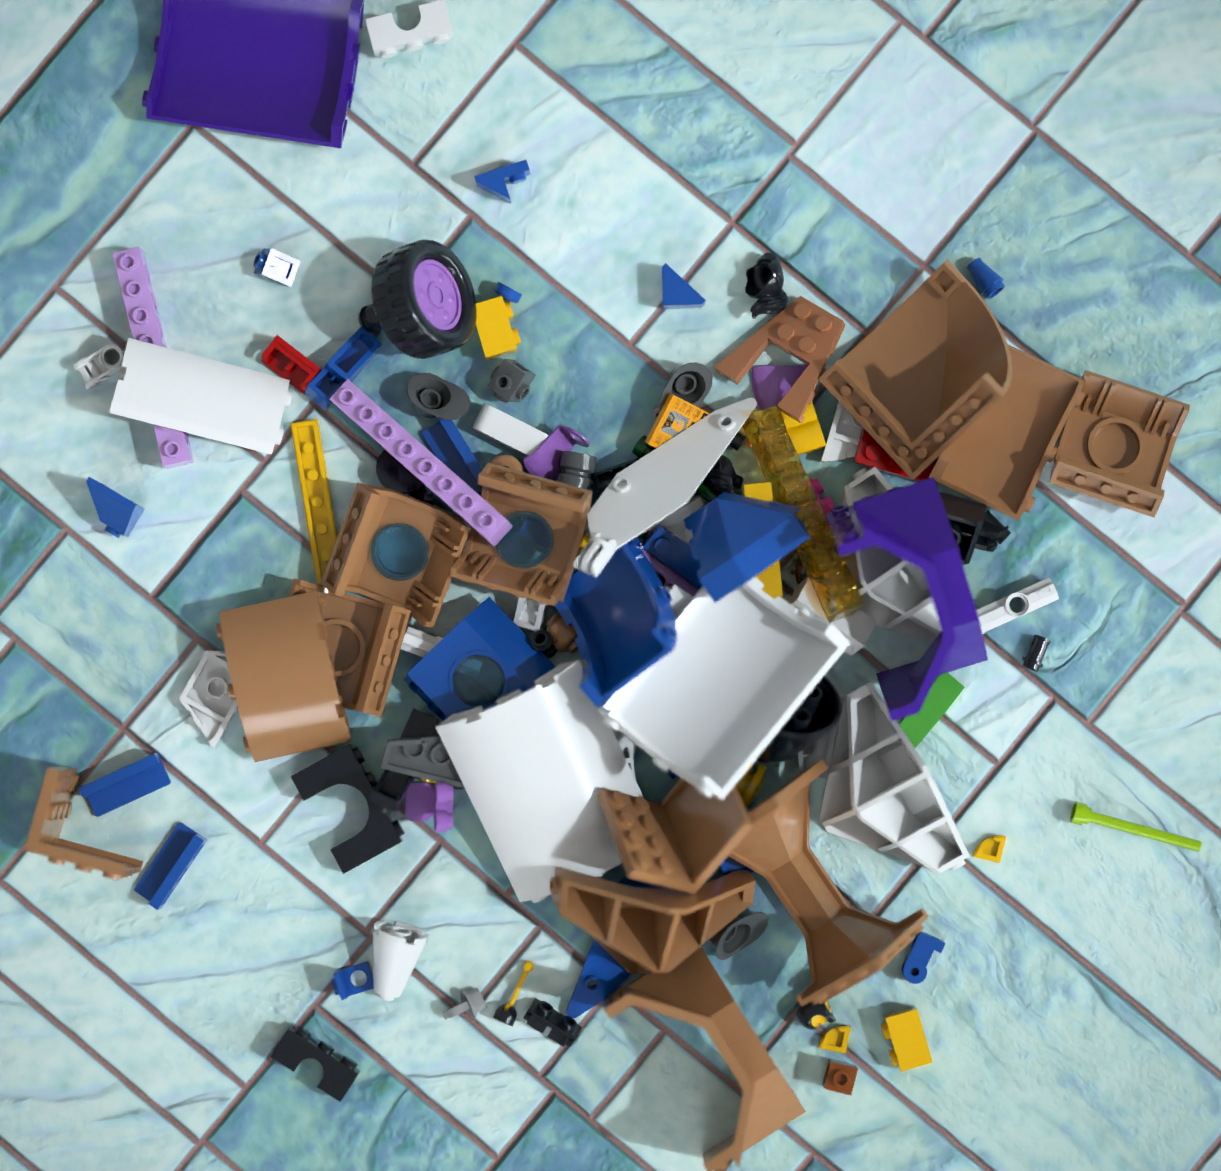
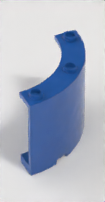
[555,537,678,707]

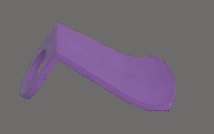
[752,364,816,410]
[523,424,590,480]

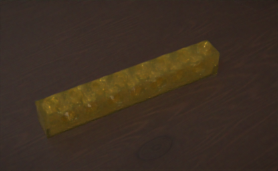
[742,406,864,623]

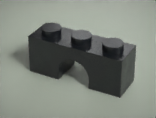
[270,1026,360,1102]

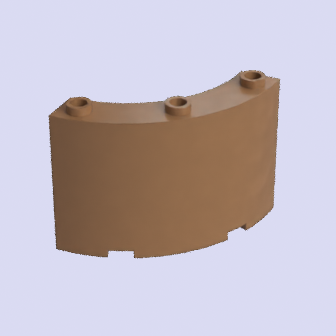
[929,345,1086,521]
[216,591,352,762]

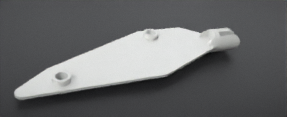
[573,398,757,578]

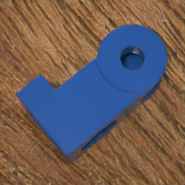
[901,931,946,984]

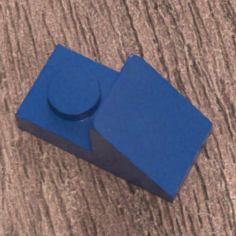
[474,160,530,203]

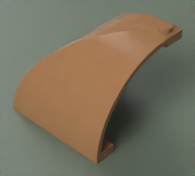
[819,260,1012,480]

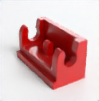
[261,335,321,395]

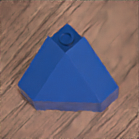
[684,492,810,603]

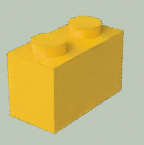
[476,296,521,361]
[880,1007,933,1072]

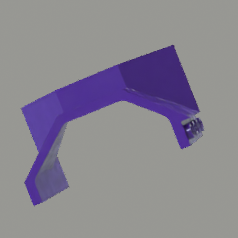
[826,477,988,721]

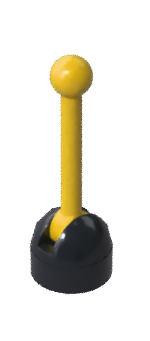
[493,961,534,1027]

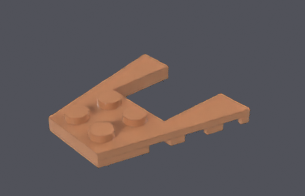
[714,296,845,423]

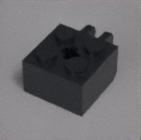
[939,492,1002,565]

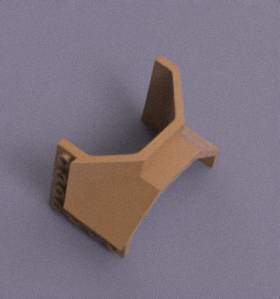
[728,759,929,1007]
[604,946,806,1171]

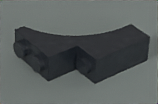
[369,708,440,815]

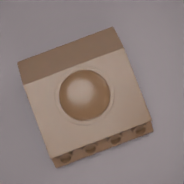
[1049,370,1190,518]
[289,578,411,717]

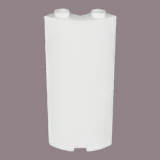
[109,338,293,454]

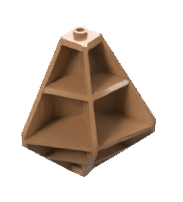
[549,867,756,975]

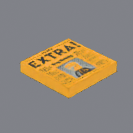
[645,393,710,448]

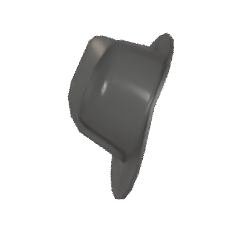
[659,362,713,411]
[407,373,470,420]
[710,912,768,960]

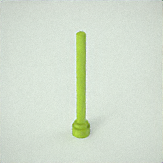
[1070,801,1202,852]

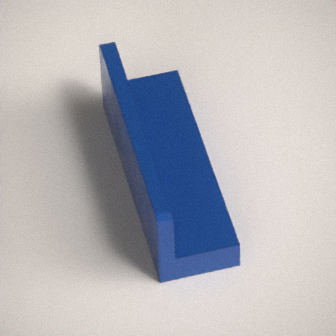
[422,418,483,494]
[79,753,171,817]
[134,822,207,910]

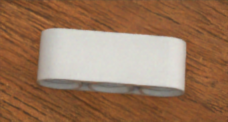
[472,403,549,456]

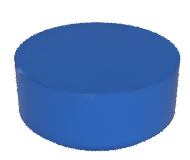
[494,281,522,304]

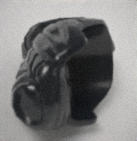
[745,252,788,319]
[702,455,744,496]

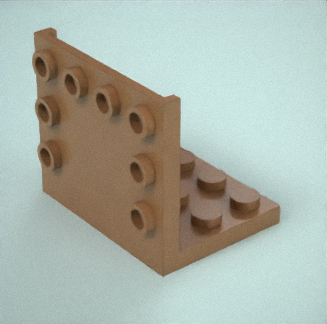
[25,766,144,880]
[597,778,753,894]

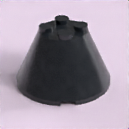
[756,675,842,764]

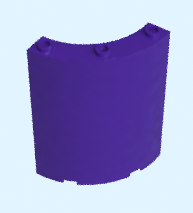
[142,0,365,149]

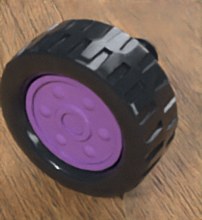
[358,239,477,359]

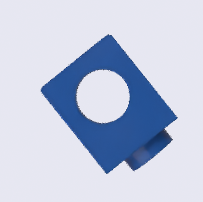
[331,961,373,1000]

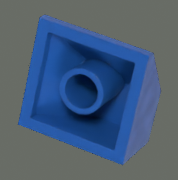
[86,477,145,538]

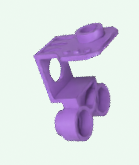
[405,782,453,832]

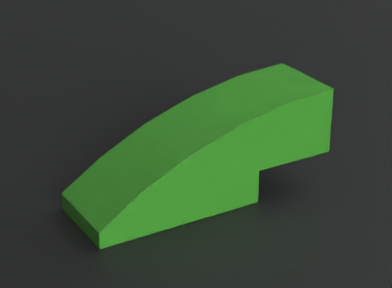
[898,672,965,748]

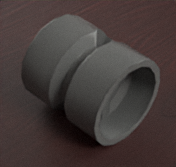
[556,451,597,490]

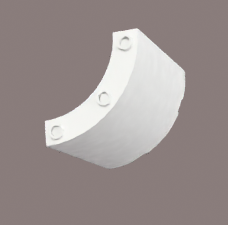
[599,577,850,799]
[436,660,644,903]

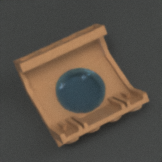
[450,463,593,606]
[321,483,471,628]

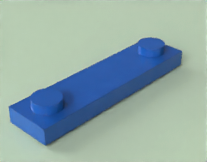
[642,524,703,588]

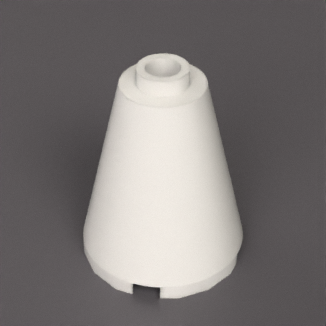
[373,920,428,1001]

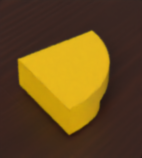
[972,835,1007,863]
[818,1025,851,1054]

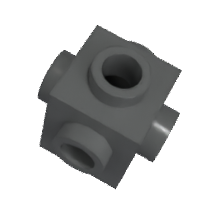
[488,359,536,403]

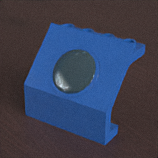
[403,597,556,721]

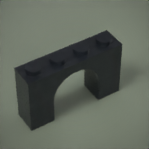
[290,744,405,874]

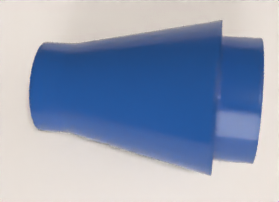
[967,258,1005,299]

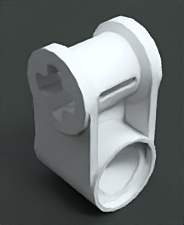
[73,344,125,390]

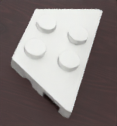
[820,401,863,463]
[179,650,238,748]

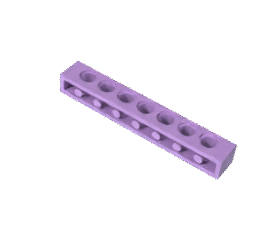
[113,247,194,469]
[330,379,513,547]

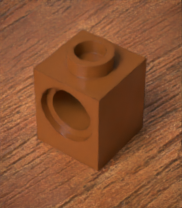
[822,1058,858,1096]

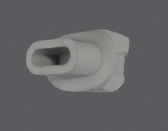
[442,988,486,1020]

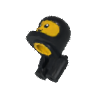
[796,983,836,1030]

